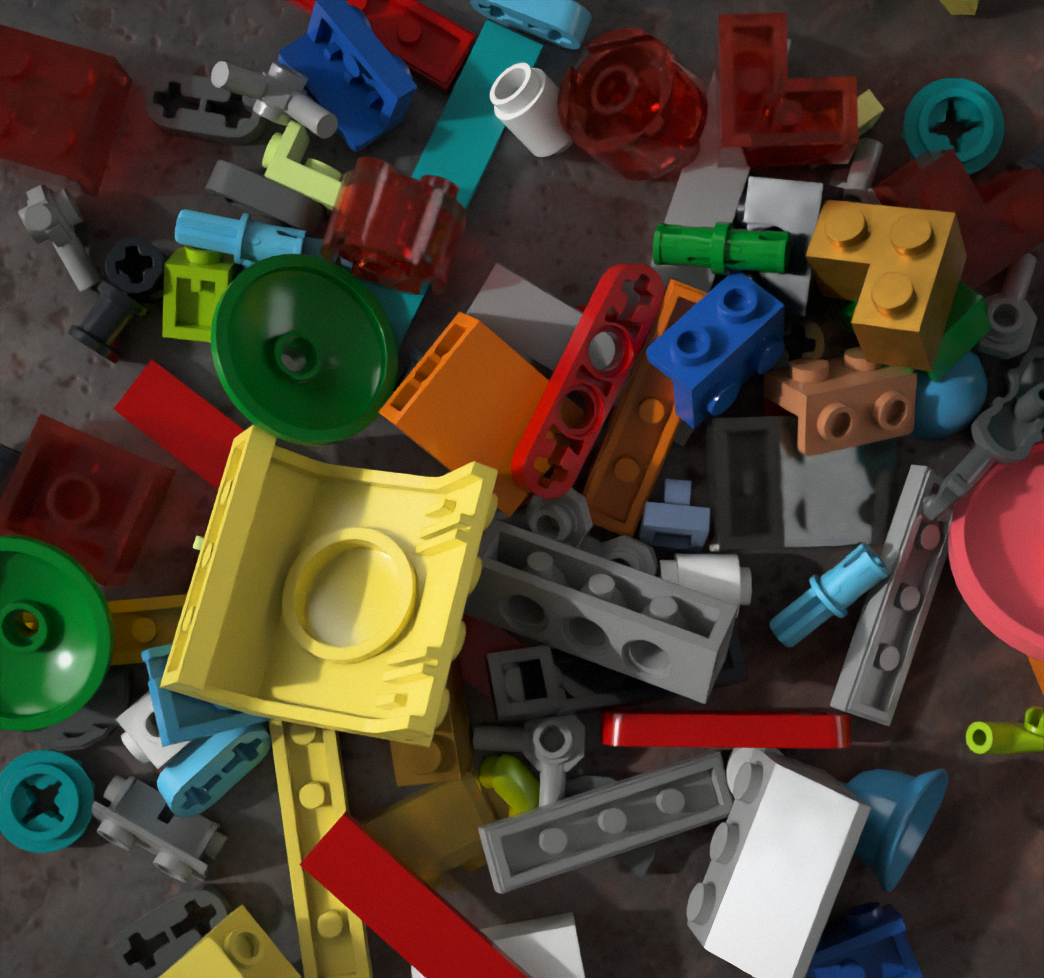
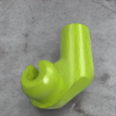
[966,706,1044,755]
[478,754,540,817]

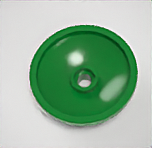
[211,254,398,446]
[0,535,114,731]

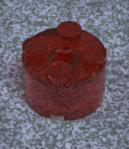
[557,28,708,181]
[320,157,468,295]

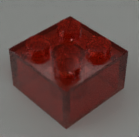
[0,24,133,197]
[0,413,176,587]

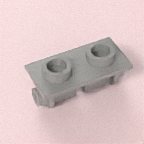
[91,775,228,882]

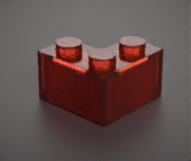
[715,12,858,168]
[872,149,1044,290]

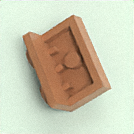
[763,347,917,457]

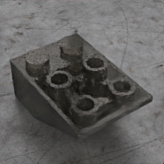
[705,416,899,551]

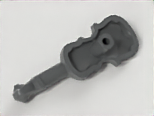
[922,347,1044,522]

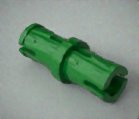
[653,222,791,275]

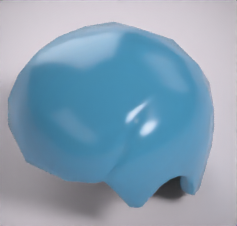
[910,351,988,441]

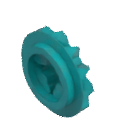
[901,78,1004,180]
[0,750,96,853]

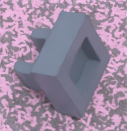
[638,479,710,554]

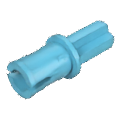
[175,209,307,265]
[769,542,890,647]

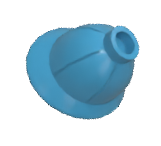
[839,768,949,892]

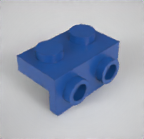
[278,0,417,152]
[646,270,785,430]
[805,902,923,978]

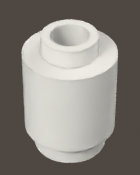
[490,63,581,157]
[658,554,752,618]

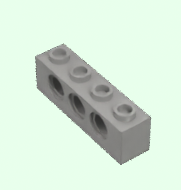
[463,519,738,704]

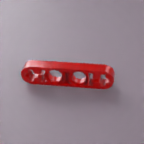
[511,263,664,499]
[601,709,851,749]

